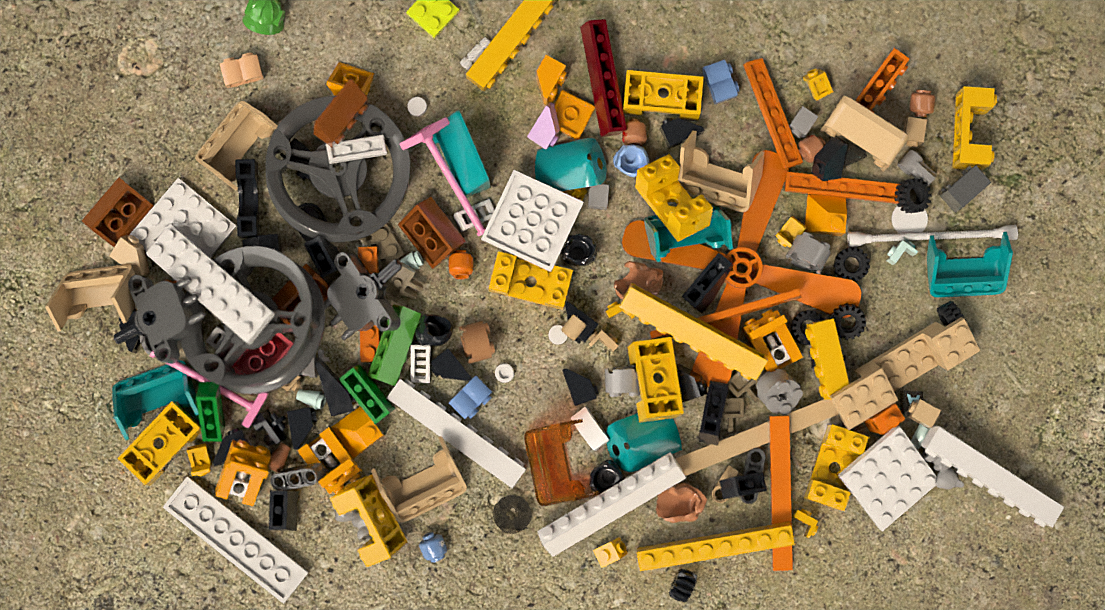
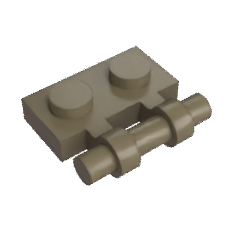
[359,224,405,270]

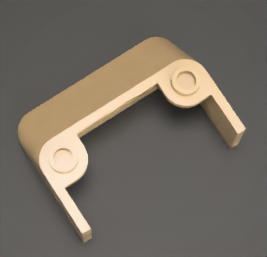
[820,96,909,172]
[195,101,278,191]
[678,131,765,212]
[45,264,136,331]
[371,436,467,522]

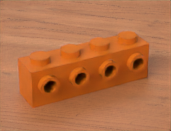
[855,48,909,113]

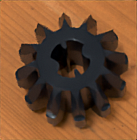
[669,568,697,603]

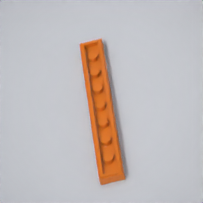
[650,289,802,339]
[769,415,793,571]

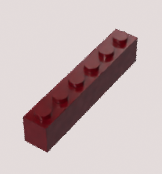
[580,19,627,137]

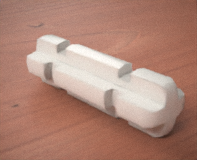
[460,38,490,70]

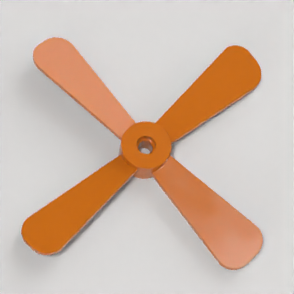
[622,150,861,387]

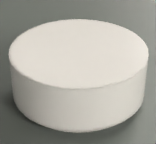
[408,97,427,117]
[548,325,568,345]
[495,364,514,383]

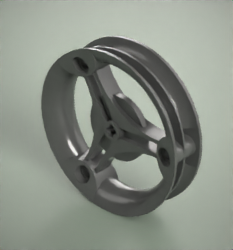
[266,96,410,242]
[180,246,325,394]

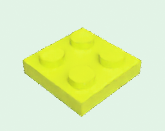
[406,0,460,39]

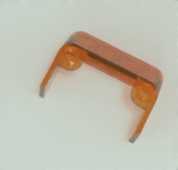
[524,419,598,506]

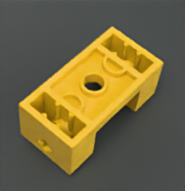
[623,70,703,120]
[952,86,997,171]
[635,154,713,242]
[488,251,573,310]
[627,337,684,423]
[117,401,201,485]
[804,424,869,511]
[330,474,408,567]

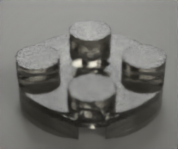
[493,495,532,534]

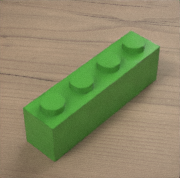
[367,304,421,386]

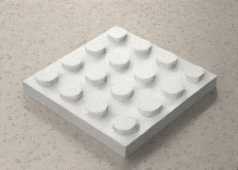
[481,170,584,272]
[130,178,237,258]
[838,426,937,531]

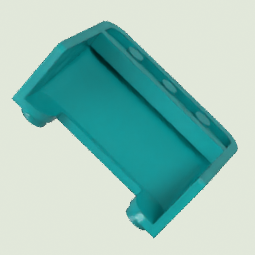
[432,110,491,198]

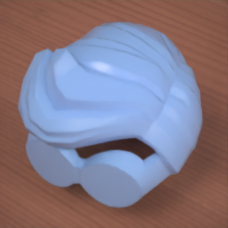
[613,144,649,177]

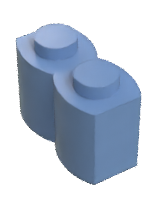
[702,60,739,105]
[449,376,492,419]

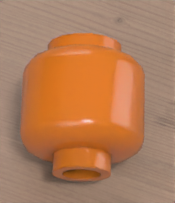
[448,250,474,280]

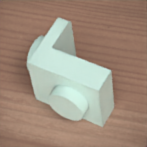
[886,240,918,265]

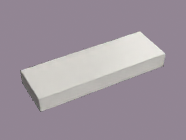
[326,135,387,164]

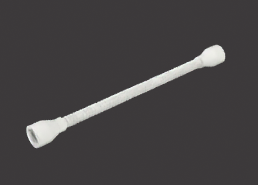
[847,225,1018,247]

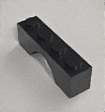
[235,159,260,239]

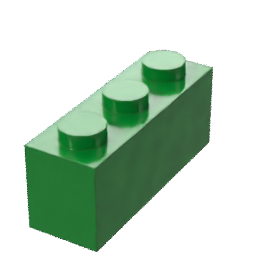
[339,364,395,424]
[196,382,225,441]

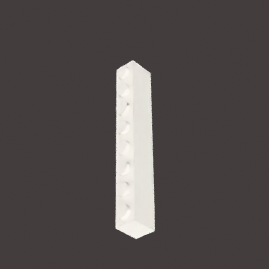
[387,379,526,488]
[921,426,1064,527]
[537,452,686,557]

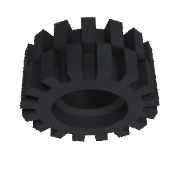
[894,178,932,213]
[834,247,870,281]
[937,301,968,327]
[831,303,866,340]
[790,310,825,345]

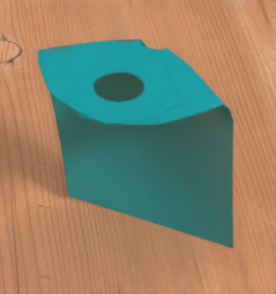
[535,138,607,191]
[607,413,682,473]

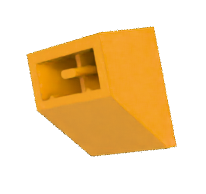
[536,55,567,105]

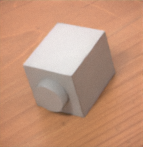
[789,106,818,138]
[588,182,609,210]

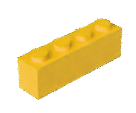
[805,319,849,400]

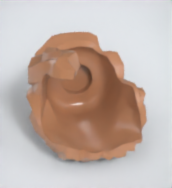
[614,261,663,299]
[656,483,707,523]

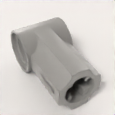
[897,150,937,187]

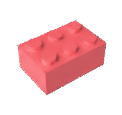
[232,333,293,375]

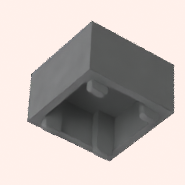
[940,165,991,213]

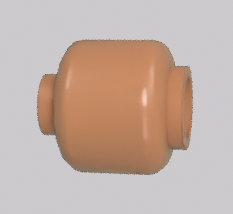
[909,90,936,117]
[622,119,647,146]
[798,135,826,163]

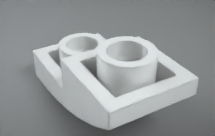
[571,407,610,451]

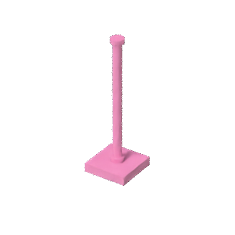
[399,117,486,236]
[150,351,269,428]

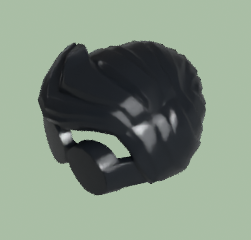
[561,234,597,266]
[415,314,452,346]
[589,460,625,495]

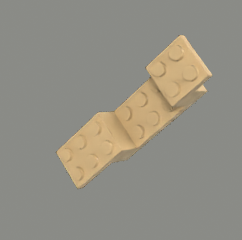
[830,317,980,430]

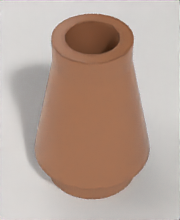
[268,443,291,473]

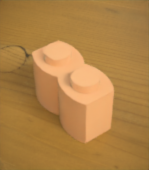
[220,53,264,88]

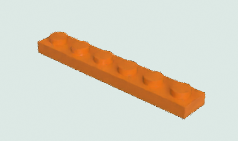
[743,58,803,169]
[784,172,900,204]
[358,247,380,362]

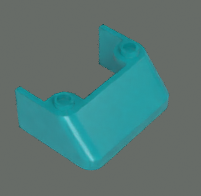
[644,206,733,262]
[927,232,1013,298]
[112,360,199,440]

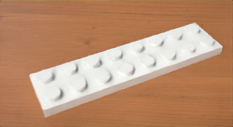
[146,224,275,345]
[163,477,309,604]

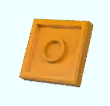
[554,90,595,140]

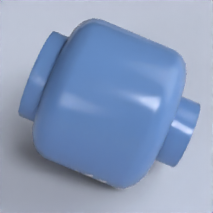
[419,532,447,563]

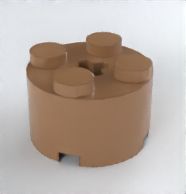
[459,321,495,364]

